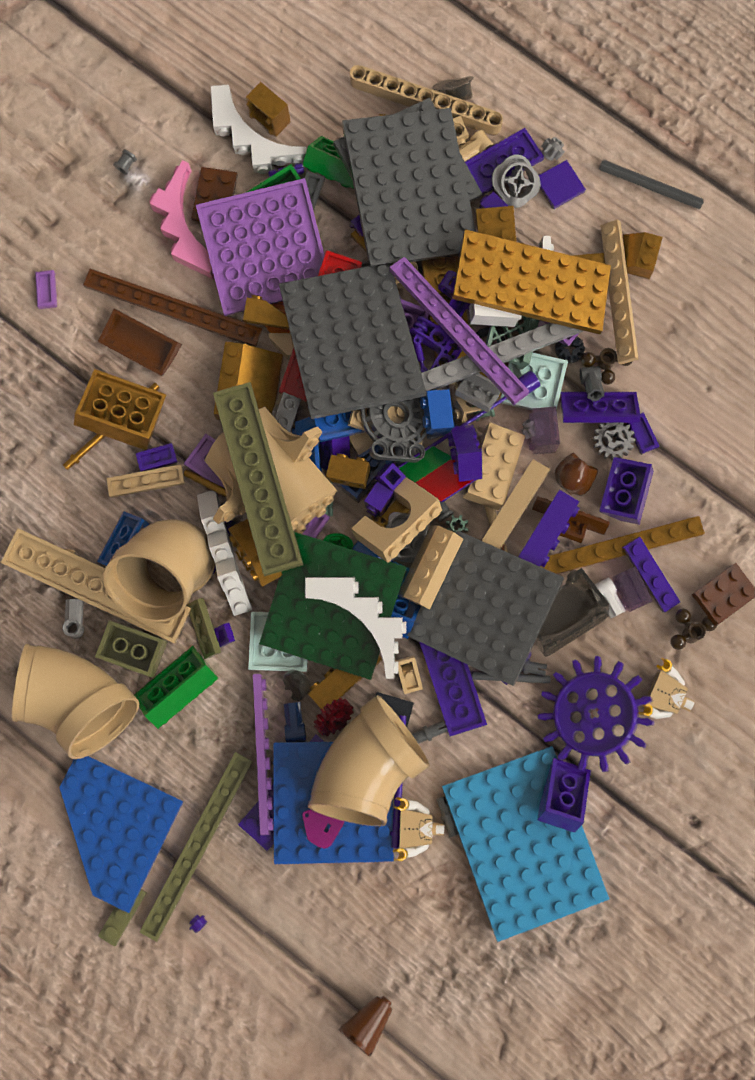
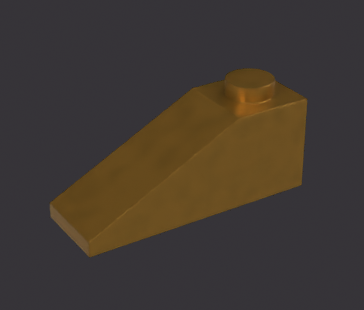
[243,295,289,330]

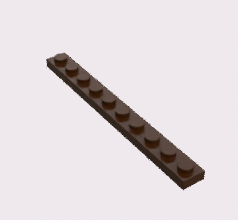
[83,269,262,347]

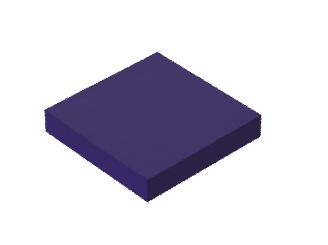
[539,160,586,209]

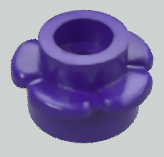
[189,915,207,933]

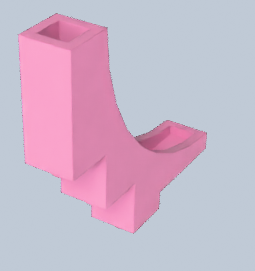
[150,160,214,279]

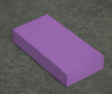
[35,270,57,309]

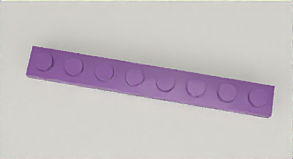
[253,674,274,835]

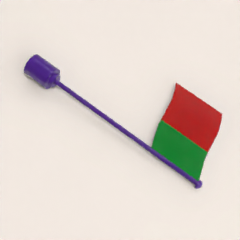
[397,370,541,502]

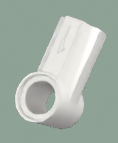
[591,577,626,619]

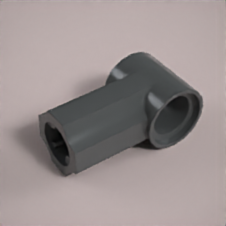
[579,366,604,401]

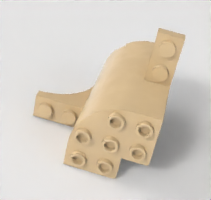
[204,407,337,534]

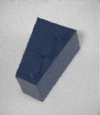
[334,445,395,503]

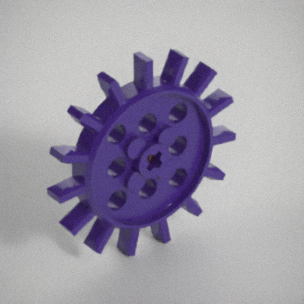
[538,656,655,772]

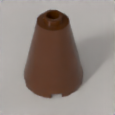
[339,995,393,1057]

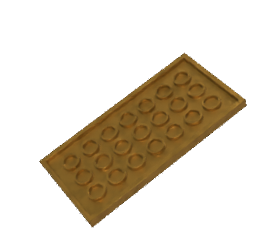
[452,229,611,334]

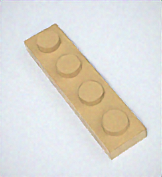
[106,464,185,498]

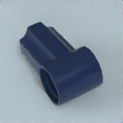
[284,702,306,742]

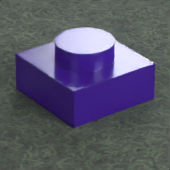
[214,623,235,647]

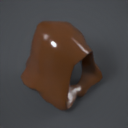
[555,452,598,496]

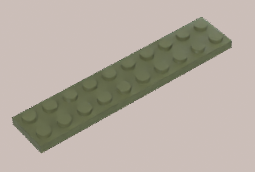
[213,382,303,576]

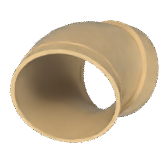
[104,519,215,622]
[12,644,139,759]
[308,695,430,826]

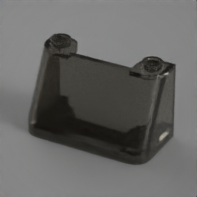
[535,568,609,657]

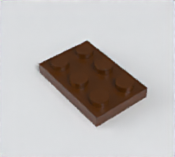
[191,167,238,222]
[692,563,755,626]

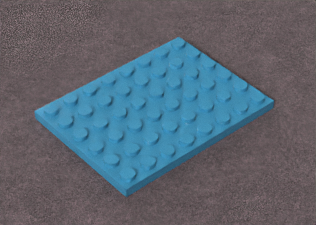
[441,746,609,942]

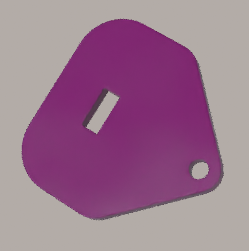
[302,810,344,848]

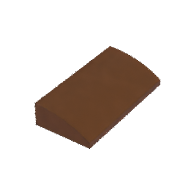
[98,309,182,376]

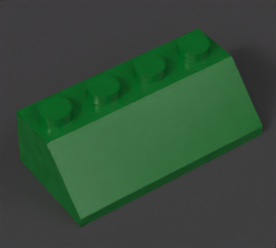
[302,136,354,189]
[134,646,219,729]

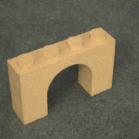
[351,477,442,563]

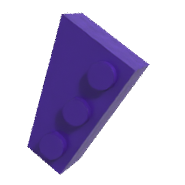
[447,424,483,482]

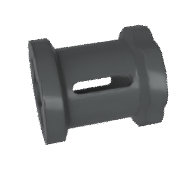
[113,149,137,175]
[438,501,454,522]

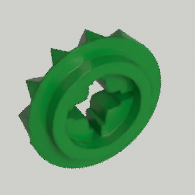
[323,533,353,549]

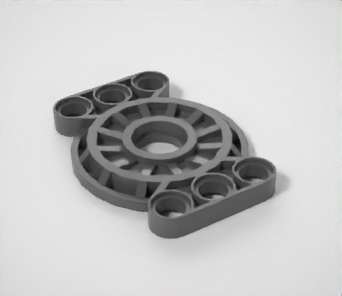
[360,372,427,463]

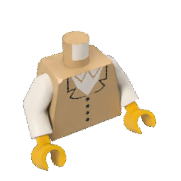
[639,658,694,719]
[393,797,444,861]

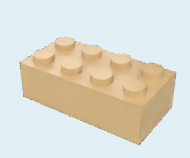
[463,423,525,511]

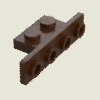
[532,496,610,543]

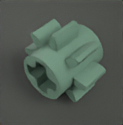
[445,515,469,533]

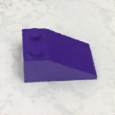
[537,758,591,833]

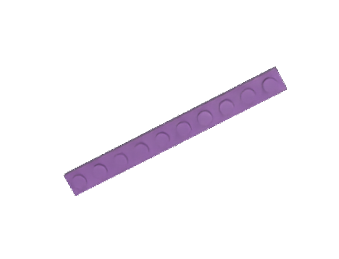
[389,257,529,405]

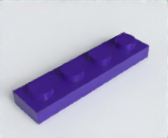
[622,537,680,613]

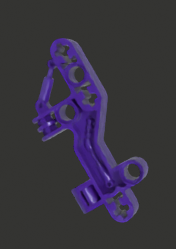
[409,270,471,373]

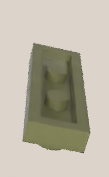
[187,598,221,659]
[98,889,147,947]

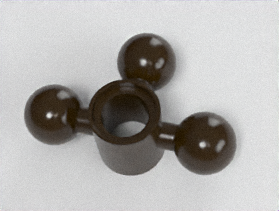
[581,348,633,385]
[670,609,717,650]

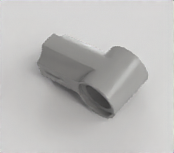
[62,599,84,639]

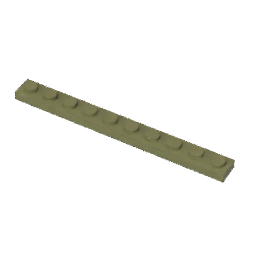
[140,752,253,942]

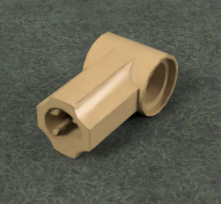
[459,130,493,162]

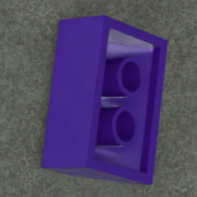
[599,457,654,525]

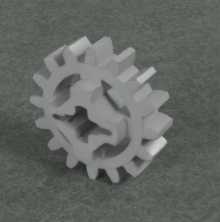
[593,423,635,461]

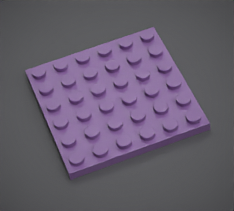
[196,178,325,316]

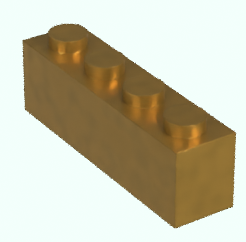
[308,656,382,708]

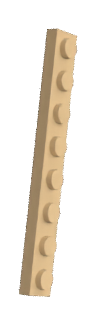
[601,219,638,365]

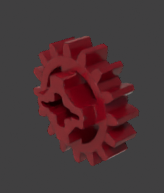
[314,698,354,736]

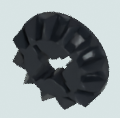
[555,336,585,363]

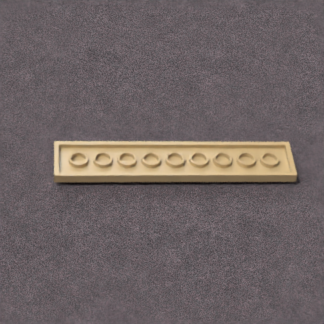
[1,528,192,643]

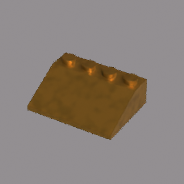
[213,341,283,420]
[74,369,167,450]

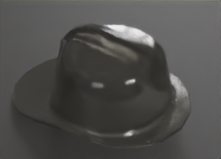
[432,76,474,100]

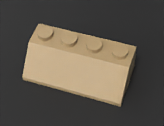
[398,525,463,609]

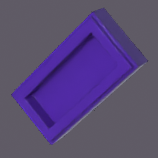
[627,412,659,455]

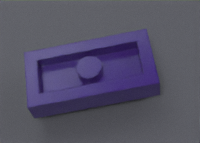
[136,443,178,472]

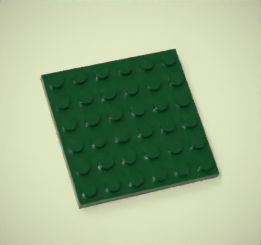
[259,532,407,680]

